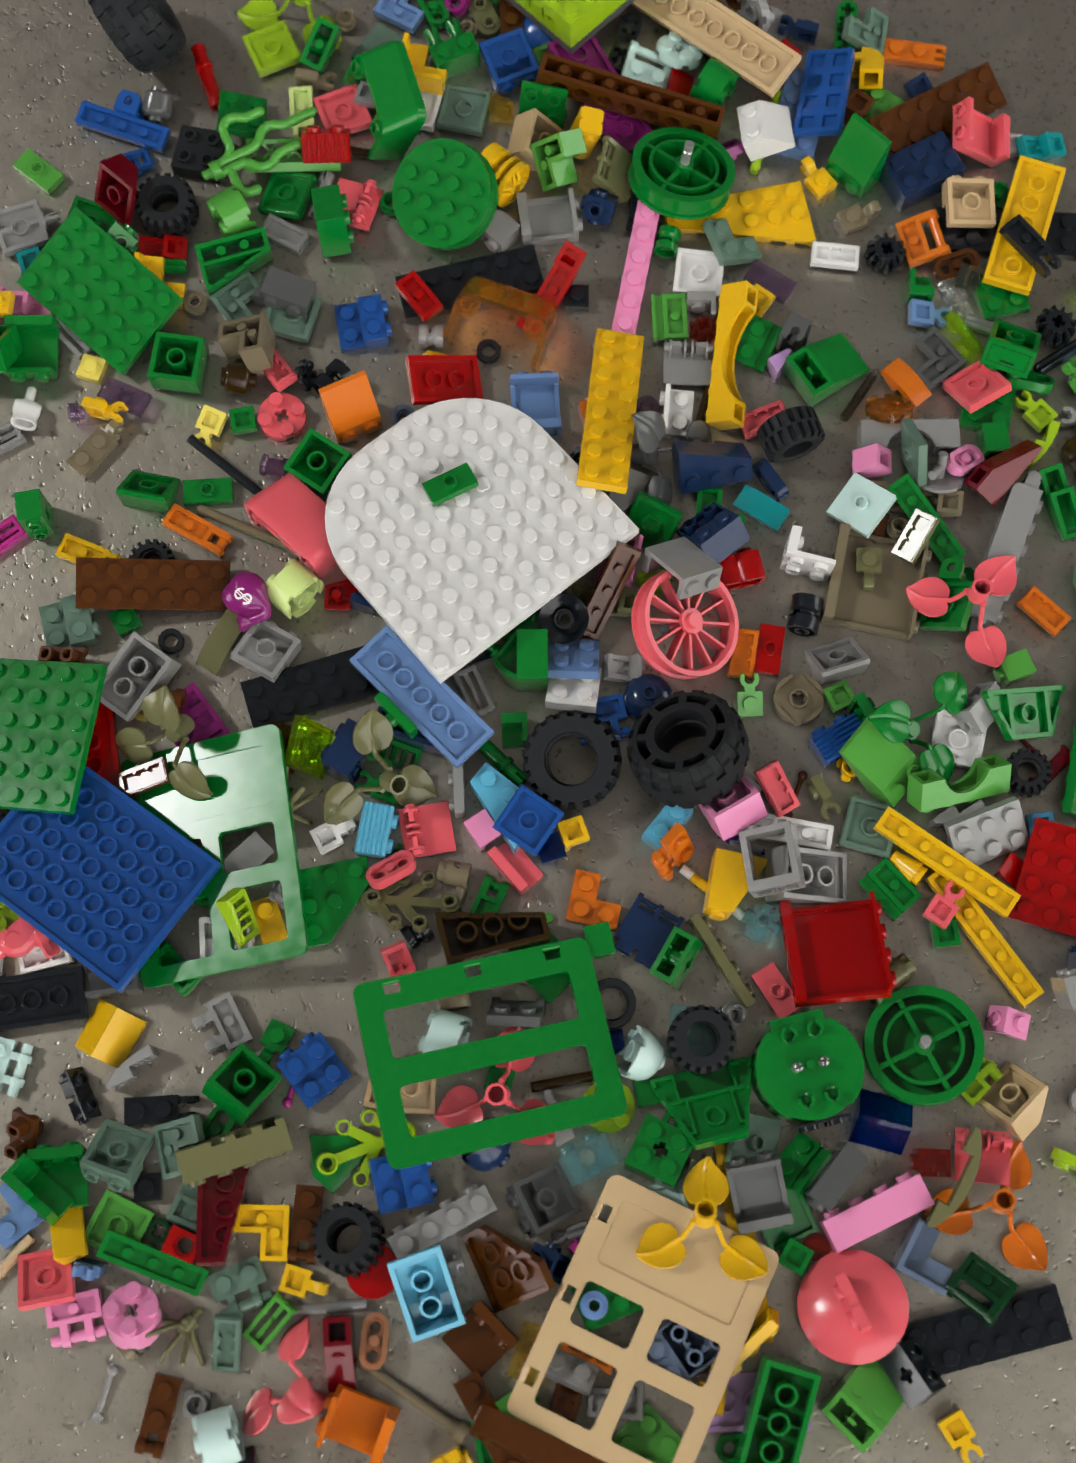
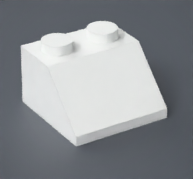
[737,100,796,162]

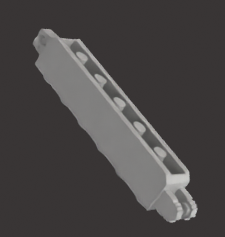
[967,470,1044,635]

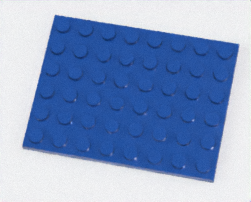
[0,765,222,993]

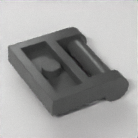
[486,997,546,1027]

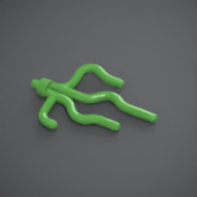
[201,106,318,198]

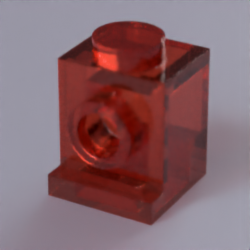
[908,1148,951,1178]

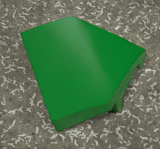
[310,1131,366,1194]

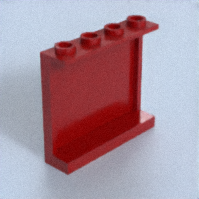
[779,891,897,1008]

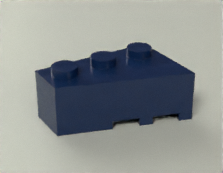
[671,438,753,495]

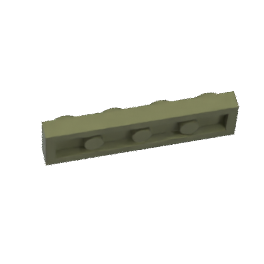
[687,912,756,1009]

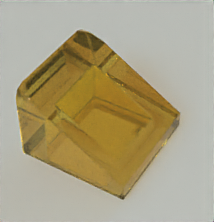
[489,93,515,124]

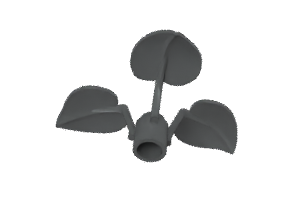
[630,411,712,505]

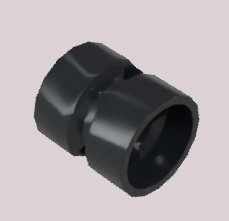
[311,358,354,396]
[785,593,824,637]

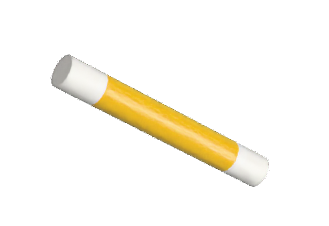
[679,864,746,921]

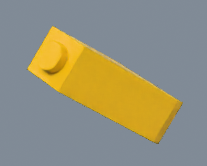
[702,848,768,921]

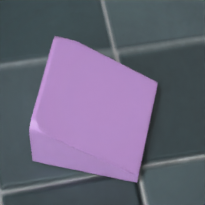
[766,348,791,383]

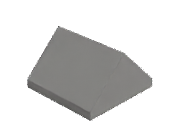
[805,636,870,686]

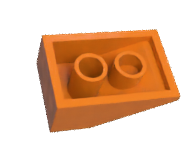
[318,370,383,444]

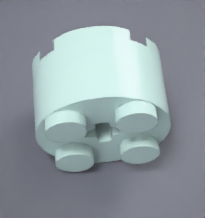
[418,1008,472,1053]
[192,1405,245,1463]

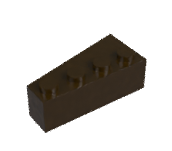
[435,912,551,965]

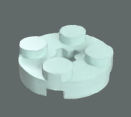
[655,31,702,70]

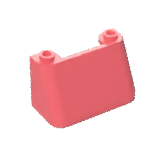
[243,473,337,580]

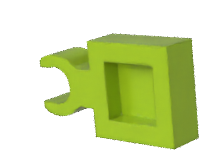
[1014,390,1059,433]

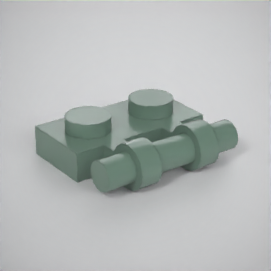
[206,1254,274,1315]

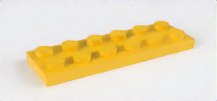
[981,155,1066,296]

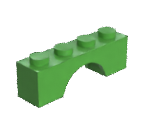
[907,754,1012,813]

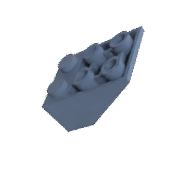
[647,1320,719,1395]

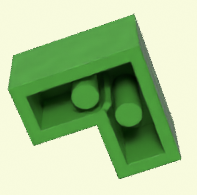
[530,128,587,192]

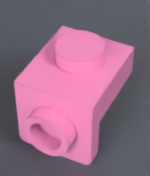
[985,1005,1031,1041]

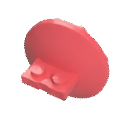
[797,1249,909,1365]

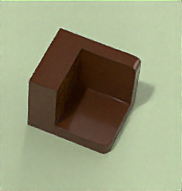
[843,88,875,126]

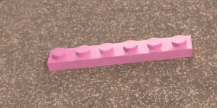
[612,200,660,334]

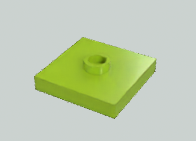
[242,20,301,78]

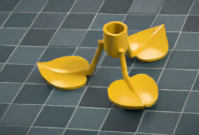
[636,1156,768,1281]

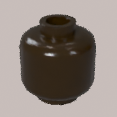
[220,362,257,395]

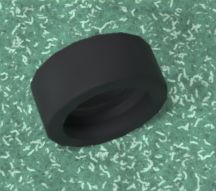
[598,978,636,1029]

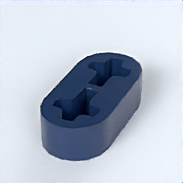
[752,458,789,502]

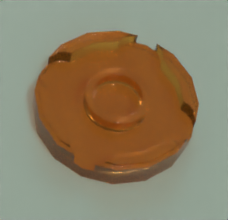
[864,394,915,424]

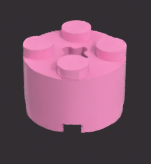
[102,1281,163,1350]

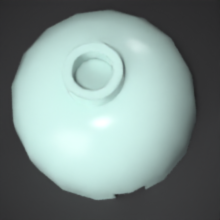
[617,1025,666,1081]

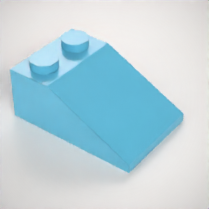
[387,1244,466,1343]

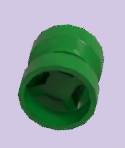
[653,225,681,258]

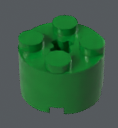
[689,57,740,106]

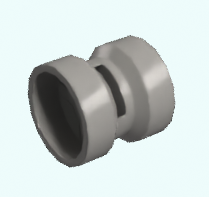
[419,324,444,349]

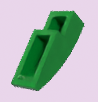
[1037,463,1076,541]

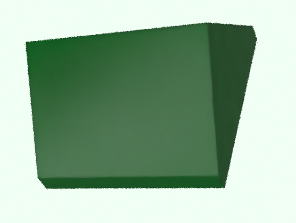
[116,470,180,514]

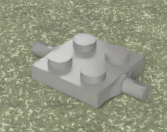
[0,199,61,258]

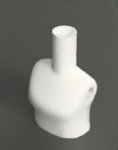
[10,387,42,431]

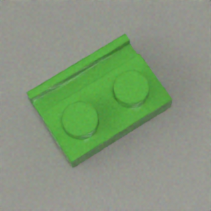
[650,293,689,343]

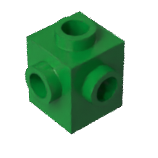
[105,219,139,255]

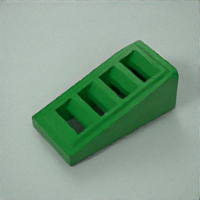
[365,739,423,770]

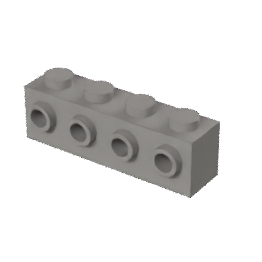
[387,1183,497,1259]

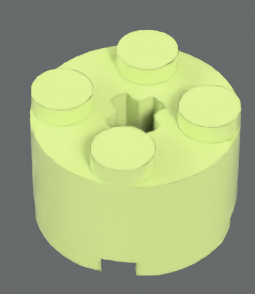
[266,558,324,619]

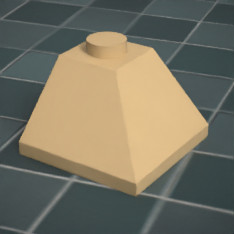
[977,1060,1049,1142]

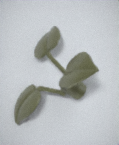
[115,685,213,800]
[323,709,437,824]

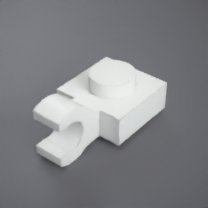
[309,819,358,855]

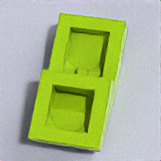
[1025,420,1061,472]

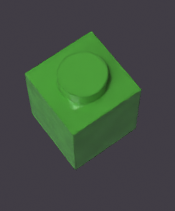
[993,648,1037,689]

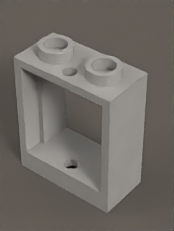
[738,819,806,898]

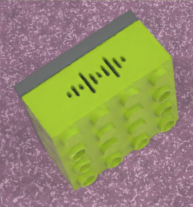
[507,0,635,55]

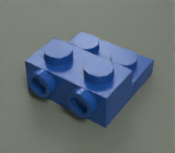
[479,27,539,94]
[334,294,392,353]
[276,1032,352,1110]
[368,1156,438,1215]

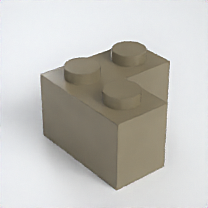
[217,313,276,372]

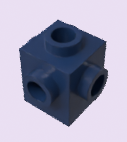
[580,188,619,226]
[531,1241,571,1285]

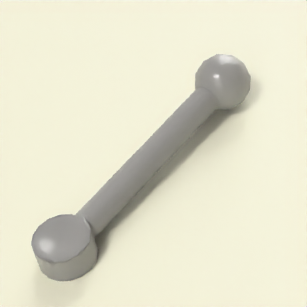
[91,1365,119,1424]

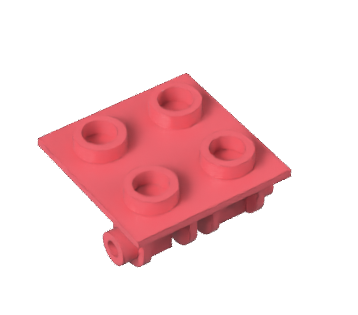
[337,177,384,232]
[398,801,457,858]
[954,1127,1012,1186]

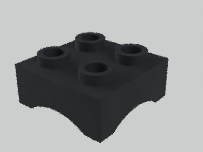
[171,125,225,184]

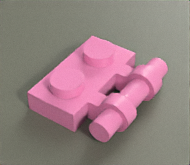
[45,1287,108,1348]

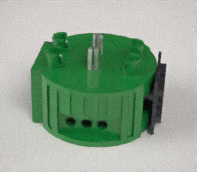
[751,1008,864,1134]

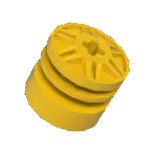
[481,142,530,208]

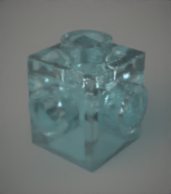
[741,902,782,946]

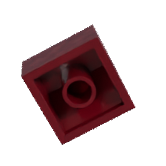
[94,153,138,226]

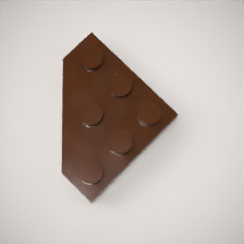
[461,1224,556,1313]

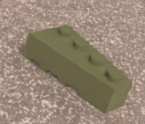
[173,1115,293,1187]

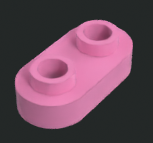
[946,444,984,477]

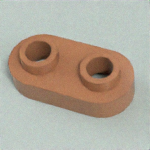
[358,1312,390,1371]

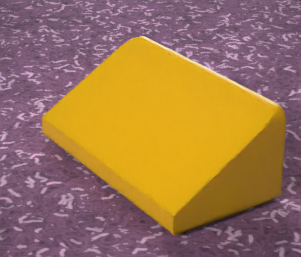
[50,1207,89,1265]

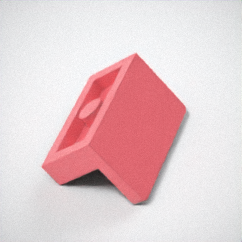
[487,842,543,896]

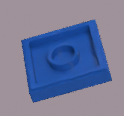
[492,784,565,857]

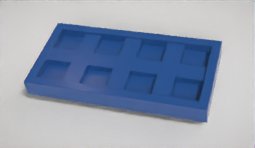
[793,47,855,138]

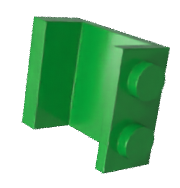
[4,315,60,383]

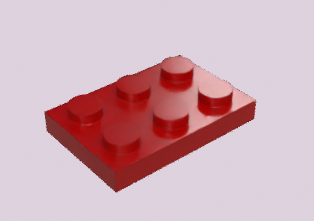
[405,355,483,405]

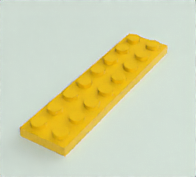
[576,328,644,494]

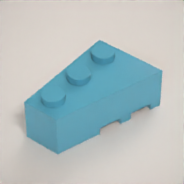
[470,762,520,854]

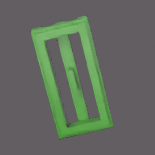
[242,1291,299,1353]

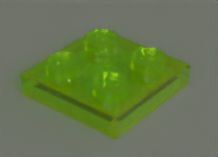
[285,715,334,780]

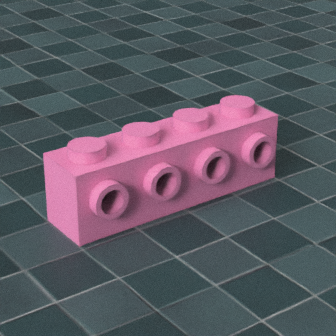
[819,1171,935,1253]

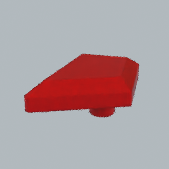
[324,579,358,611]

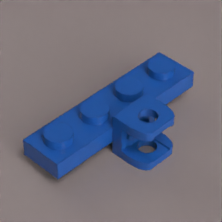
[74,90,171,153]

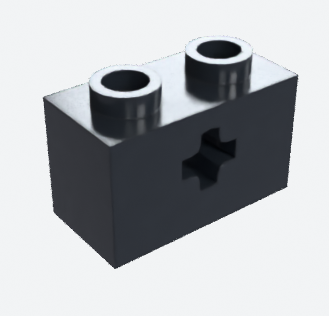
[878,1337,946,1410]

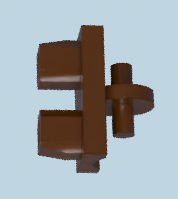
[38,646,89,663]
[4,1107,44,1161]

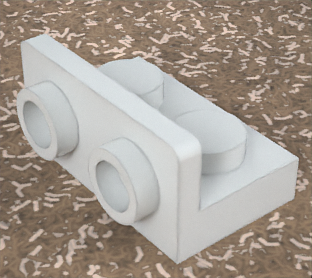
[659,383,694,440]

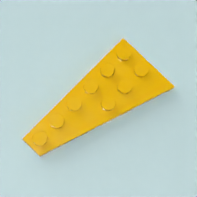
[663,181,817,247]

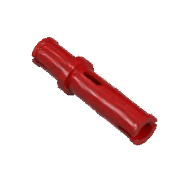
[191,43,220,112]

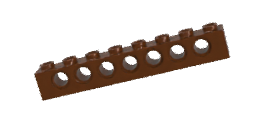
[536,52,726,140]

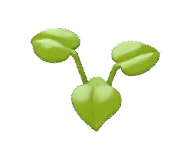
[237,0,341,51]

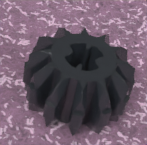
[864,232,906,275]
[1034,305,1076,348]

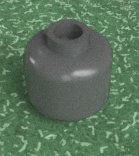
[141,86,174,124]

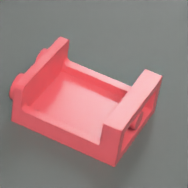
[952,96,1010,168]

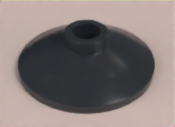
[539,593,589,644]

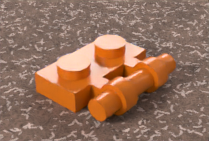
[651,822,695,881]

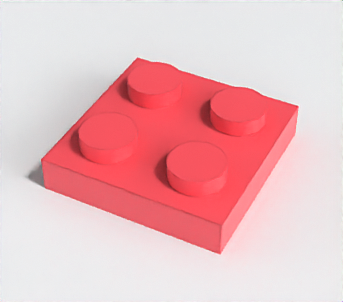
[313,83,372,135]
[942,359,1012,414]
[17,1248,76,1312]

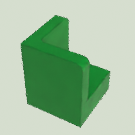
[906,268,935,304]
[976,421,1011,460]
[501,712,528,749]
[582,922,616,960]

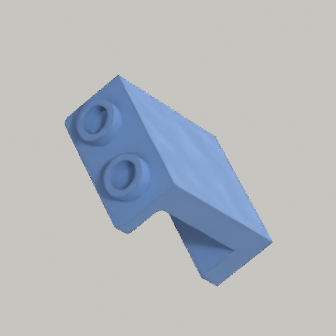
[510,370,562,437]

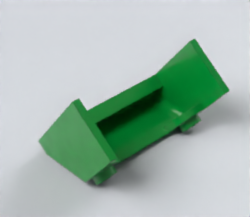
[343,40,426,160]

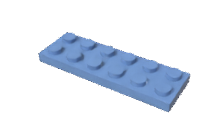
[349,625,494,769]

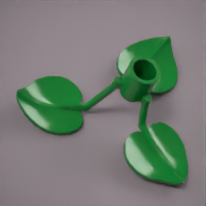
[868,671,968,783]

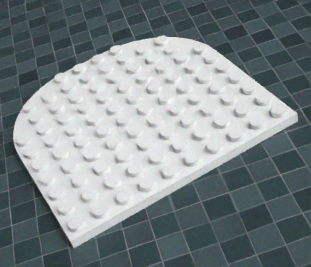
[325,398,639,684]

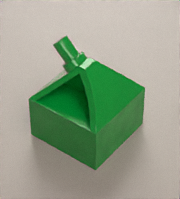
[487,629,548,692]

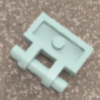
[0,1037,34,1098]

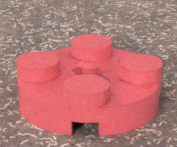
[258,392,307,442]

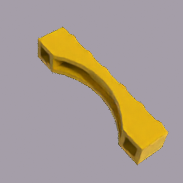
[705,280,759,431]

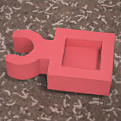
[922,880,965,930]

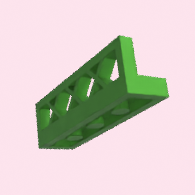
[246,137,343,173]

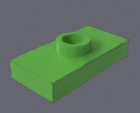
[13,148,65,195]

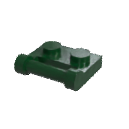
[945,1252,1019,1327]

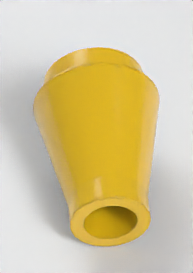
[889,850,929,886]

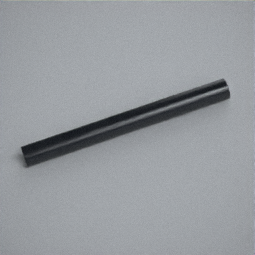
[187,434,263,495]

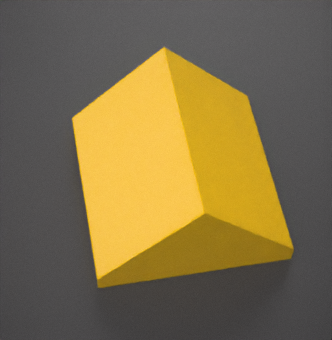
[75,998,147,1069]

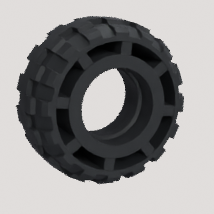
[88,0,186,73]
[627,690,750,809]

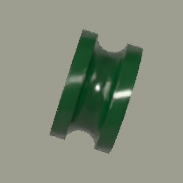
[147,1218,173,1244]

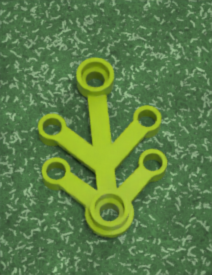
[316,1109,416,1187]

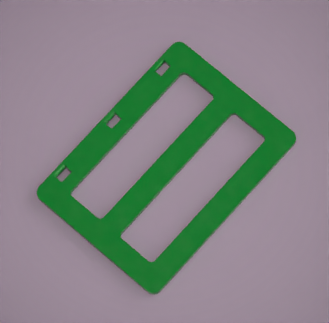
[352,937,627,1169]

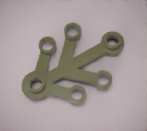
[361,871,462,933]

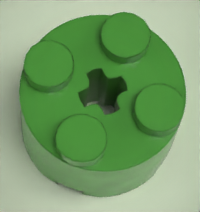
[206,185,257,237]

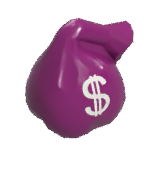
[222,572,272,632]

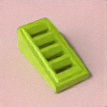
[215,887,260,947]

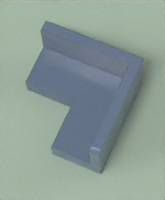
[890,1218,953,1296]

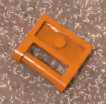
[895,209,951,268]

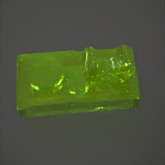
[945,309,984,358]

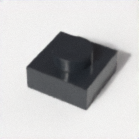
[565,285,589,311]
[134,1172,163,1202]

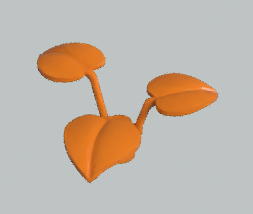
[924,1141,1048,1271]

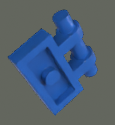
[579,693,630,746]

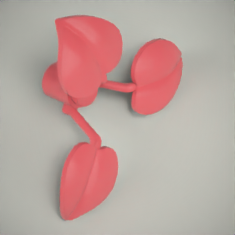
[906,555,1017,668]
[434,1026,556,1145]
[242,1316,326,1436]

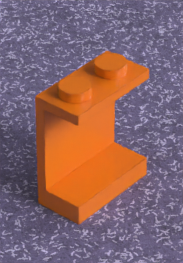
[314,1384,401,1463]

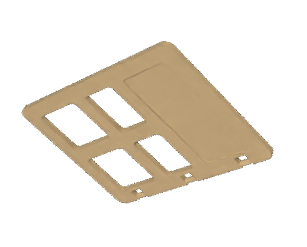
[507,1175,779,1463]

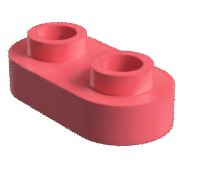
[366,850,417,890]

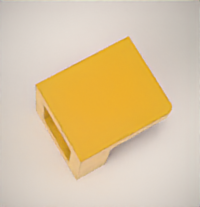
[556,815,590,852]

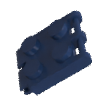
[614,892,685,969]

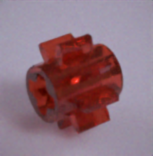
[689,315,717,343]

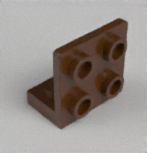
[442,1298,519,1377]

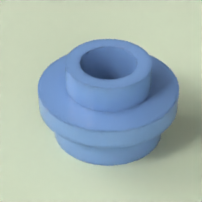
[580,1291,608,1320]

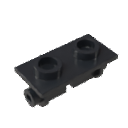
[59,1067,102,1125]

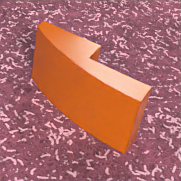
[880,357,932,409]

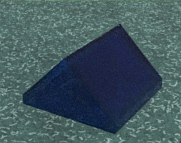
[848,1089,913,1155]

